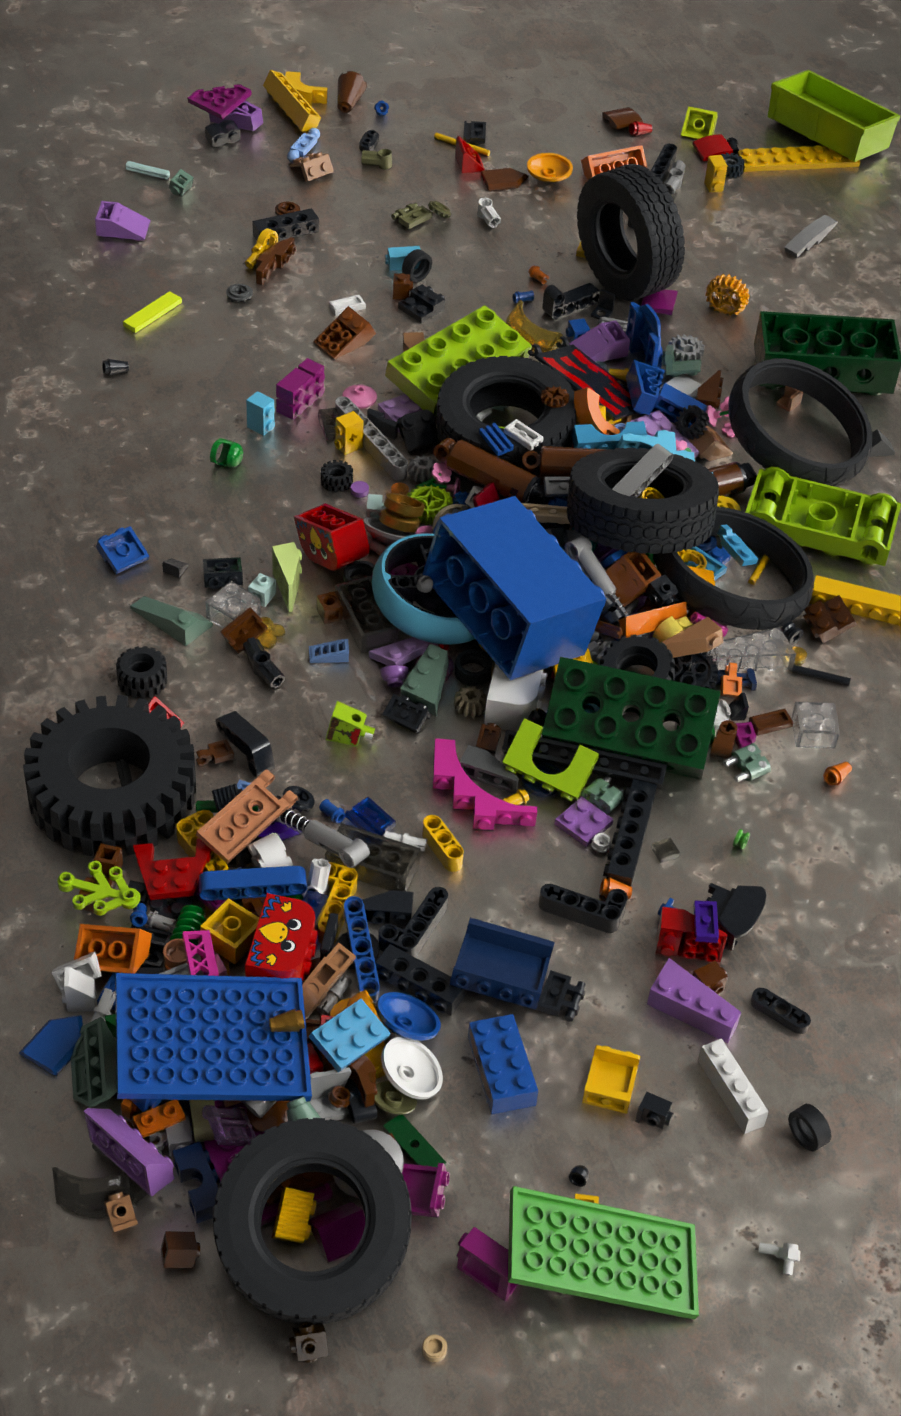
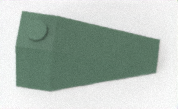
[130,596,213,646]

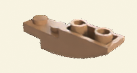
[302,942,356,1019]

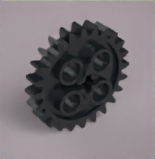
[673,652,718,689]

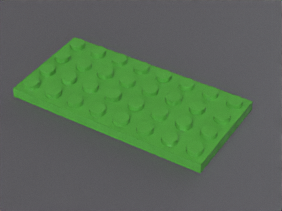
[508,1186,699,1320]

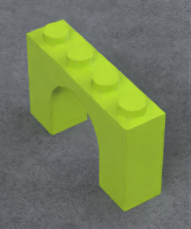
[502,718,599,801]

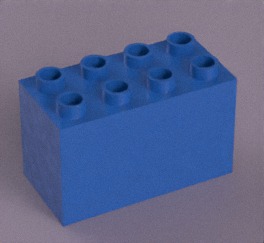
[422,496,607,680]

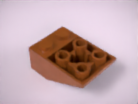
[313,306,376,359]
[605,552,661,607]

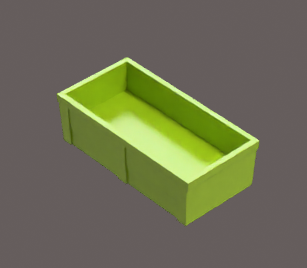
[767,70,901,162]

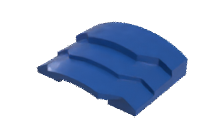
[626,302,663,369]

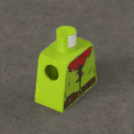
[325,701,376,746]

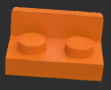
[133,1100,186,1138]

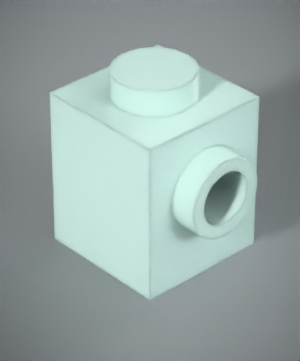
[248,573,276,607]

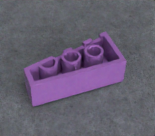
[647,958,741,1043]

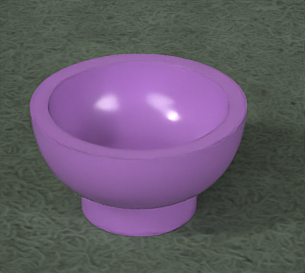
[380,665,409,687]

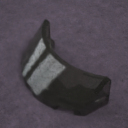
[52,1167,149,1218]

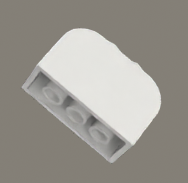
[484,664,547,731]

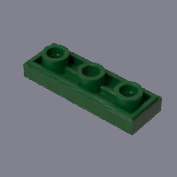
[383,1115,447,1167]

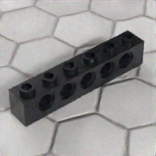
[603,779,657,886]

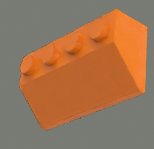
[581,145,647,180]

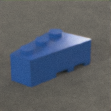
[646,383,707,428]

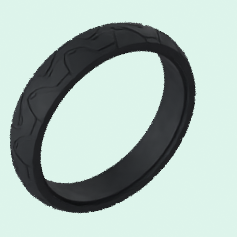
[728,359,872,486]
[655,507,814,630]

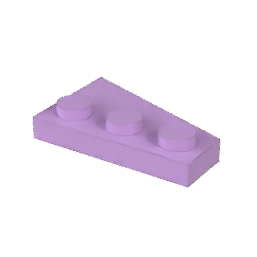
[369,637,438,666]

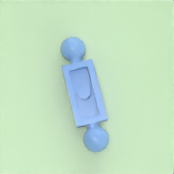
[287,128,320,163]

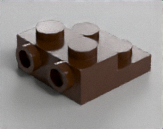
[803,595,857,643]

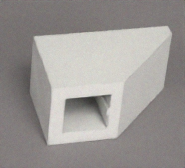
[60,967,96,1012]

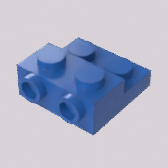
[96,526,150,574]

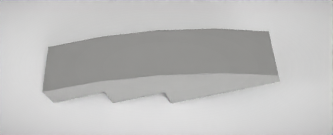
[785,215,837,258]

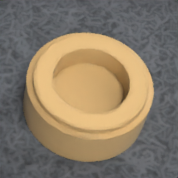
[422,1334,447,1362]

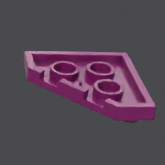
[187,84,252,120]

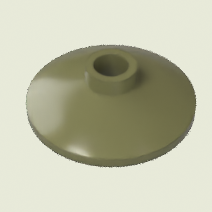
[374,1081,417,1115]

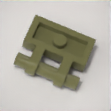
[391,203,433,229]

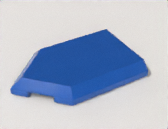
[19,1015,83,1076]

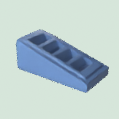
[309,639,349,663]

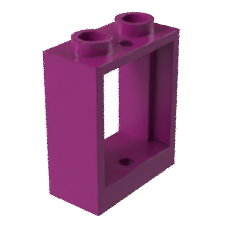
[456,1227,518,1301]

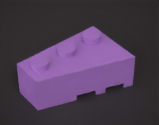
[209,100,263,131]

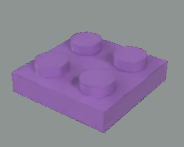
[555,797,614,847]

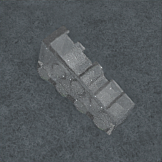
[707,627,796,672]

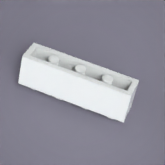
[698,1038,769,1134]

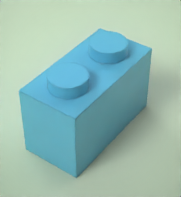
[246,391,275,436]

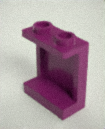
[402,1163,450,1218]

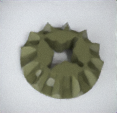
[428,201,451,218]

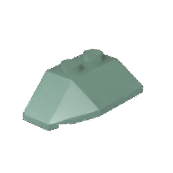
[71,1017,117,1108]

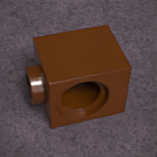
[317,591,343,625]

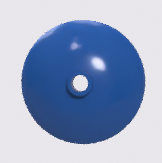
[376,992,441,1041]

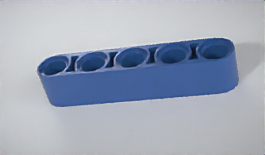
[199,866,308,901]
[344,896,380,1003]

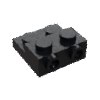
[398,284,445,323]
[203,557,243,589]

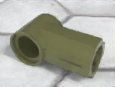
[361,149,392,170]

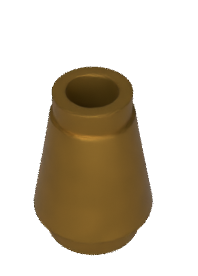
[269,1009,305,1032]

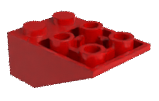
[655,907,727,962]

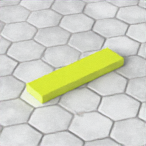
[123,291,182,333]

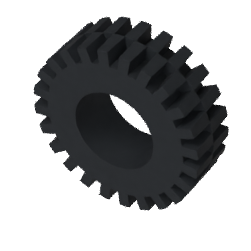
[23,695,197,857]

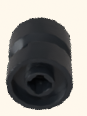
[599,594,626,626]

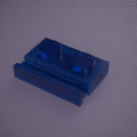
[345,797,396,842]

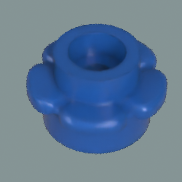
[374,101,389,116]

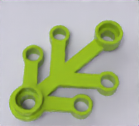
[57,861,140,916]

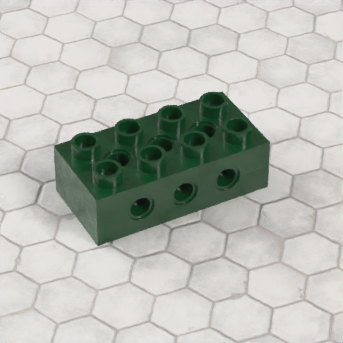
[754,311,901,396]
[542,657,721,780]

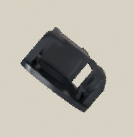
[706,883,766,951]

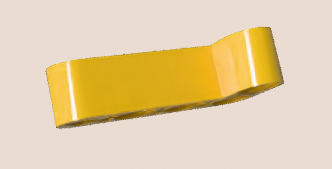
[176,810,229,872]
[318,862,358,944]

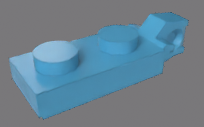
[717,524,758,566]

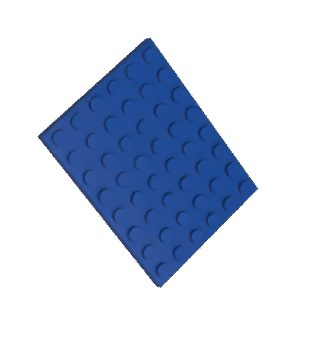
[115,973,312,1101]

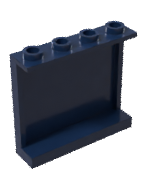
[449,917,555,1010]

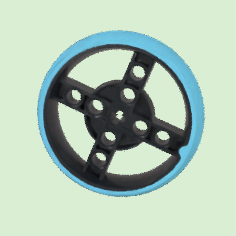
[372,533,475,645]

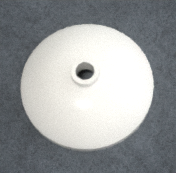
[381,1037,443,1100]

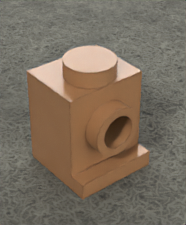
[104,1191,138,1232]

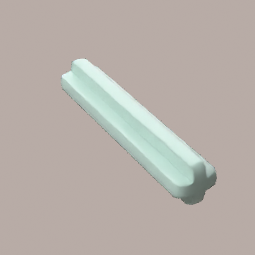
[125,161,170,180]

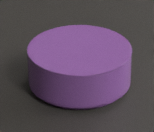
[351,481,369,498]

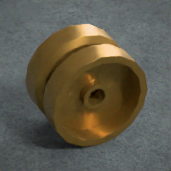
[379,493,425,532]

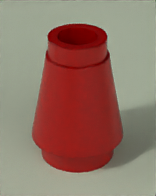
[629,121,652,136]

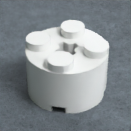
[247,833,293,868]

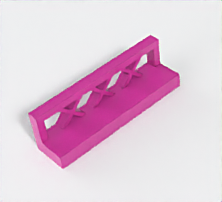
[182,930,219,976]

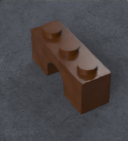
[79,843,123,912]

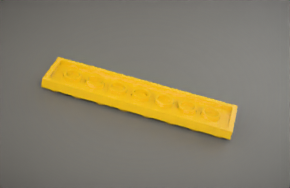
[738,145,860,172]

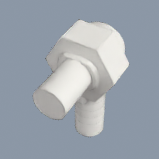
[759,1243,800,1275]

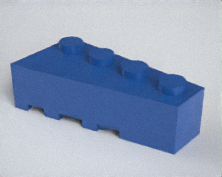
[626,360,665,415]

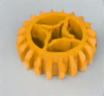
[705,274,750,316]

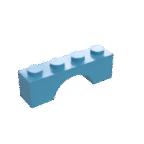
[571,421,647,450]

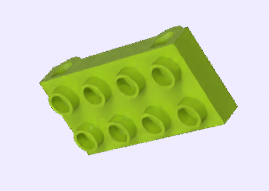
[385,305,532,417]
[745,467,901,566]

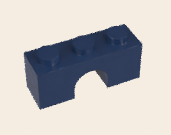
[172,1142,219,1224]

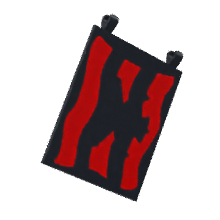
[528,336,637,421]

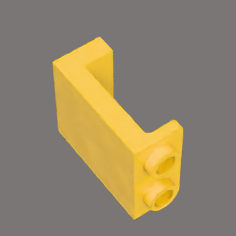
[582,1045,640,1114]

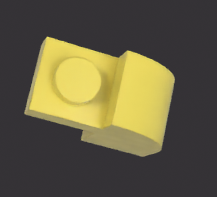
[652,616,693,643]

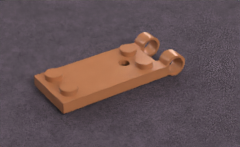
[196,769,298,864]

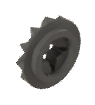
[226,284,253,303]

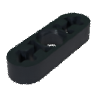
[751,988,811,1034]

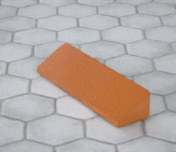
[618,601,687,638]

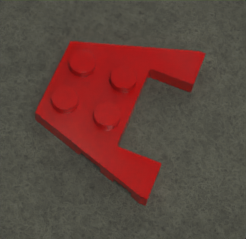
[133,838,212,900]

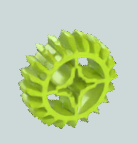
[407,484,453,526]

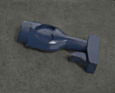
[716,668,757,691]

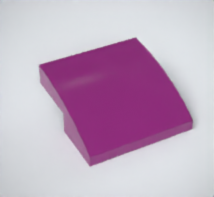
[641,290,678,315]

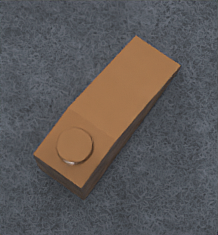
[662,617,723,658]

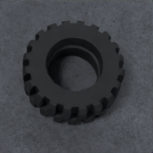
[600,634,675,681]

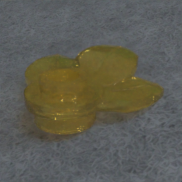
[257,617,285,649]

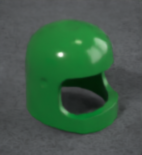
[210,438,243,468]

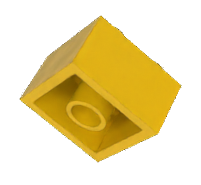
[200,898,259,964]

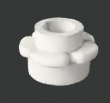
[591,833,612,853]

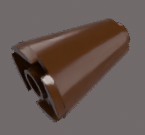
[337,71,367,113]

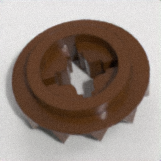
[275,201,300,215]
[541,385,569,408]

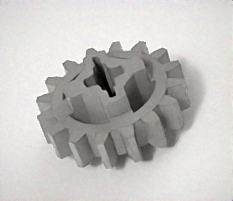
[668,334,705,361]

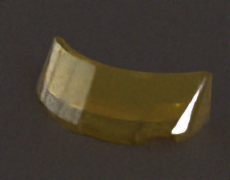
[506,300,563,353]

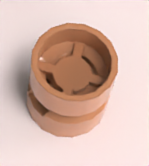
[163,939,193,971]

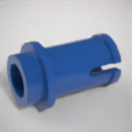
[512,290,534,304]
[319,799,345,823]
[130,903,148,927]

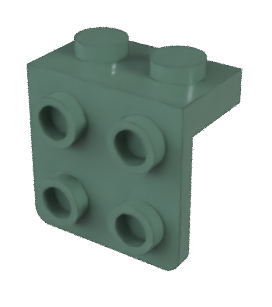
[662,345,702,377]

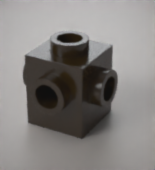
[289,1322,329,1363]

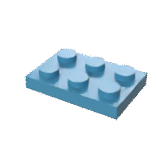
[309,999,391,1073]

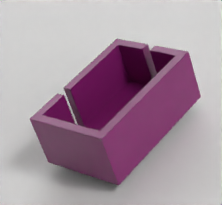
[276,358,325,420]

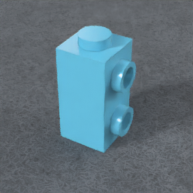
[385,246,421,271]

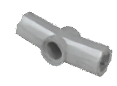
[663,160,686,195]

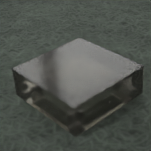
[651,837,680,863]

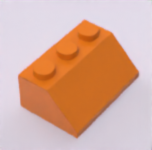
[74,924,152,974]

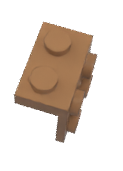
[289,152,334,182]

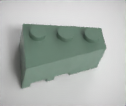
[400,644,449,716]

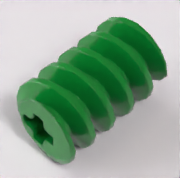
[170,905,206,946]

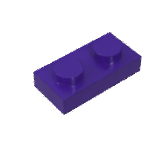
[693,900,719,943]

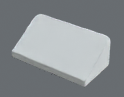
[52,952,102,993]

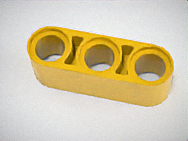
[422,815,464,872]

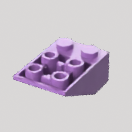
[95,201,150,240]
[569,320,630,363]

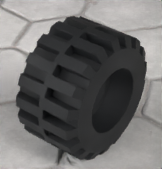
[116,646,168,699]

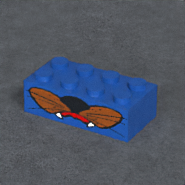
[468,1014,538,1115]

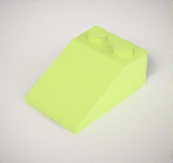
[272,542,302,612]

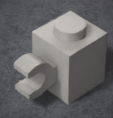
[149,1116,193,1157]

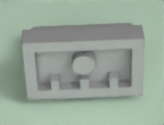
[309,1068,352,1121]

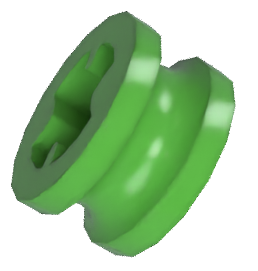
[733,829,750,850]

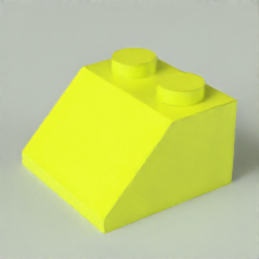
[681,106,718,139]

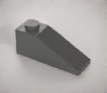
[460,745,519,794]

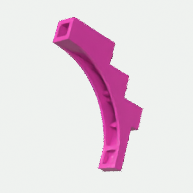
[432,739,537,830]

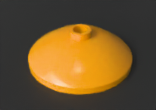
[527,153,573,183]

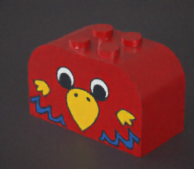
[293,503,369,571]
[245,893,318,984]

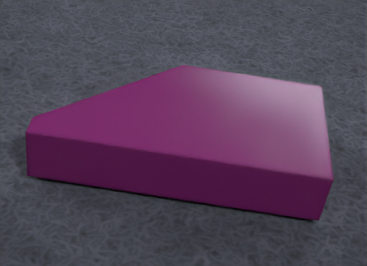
[735,722,756,749]

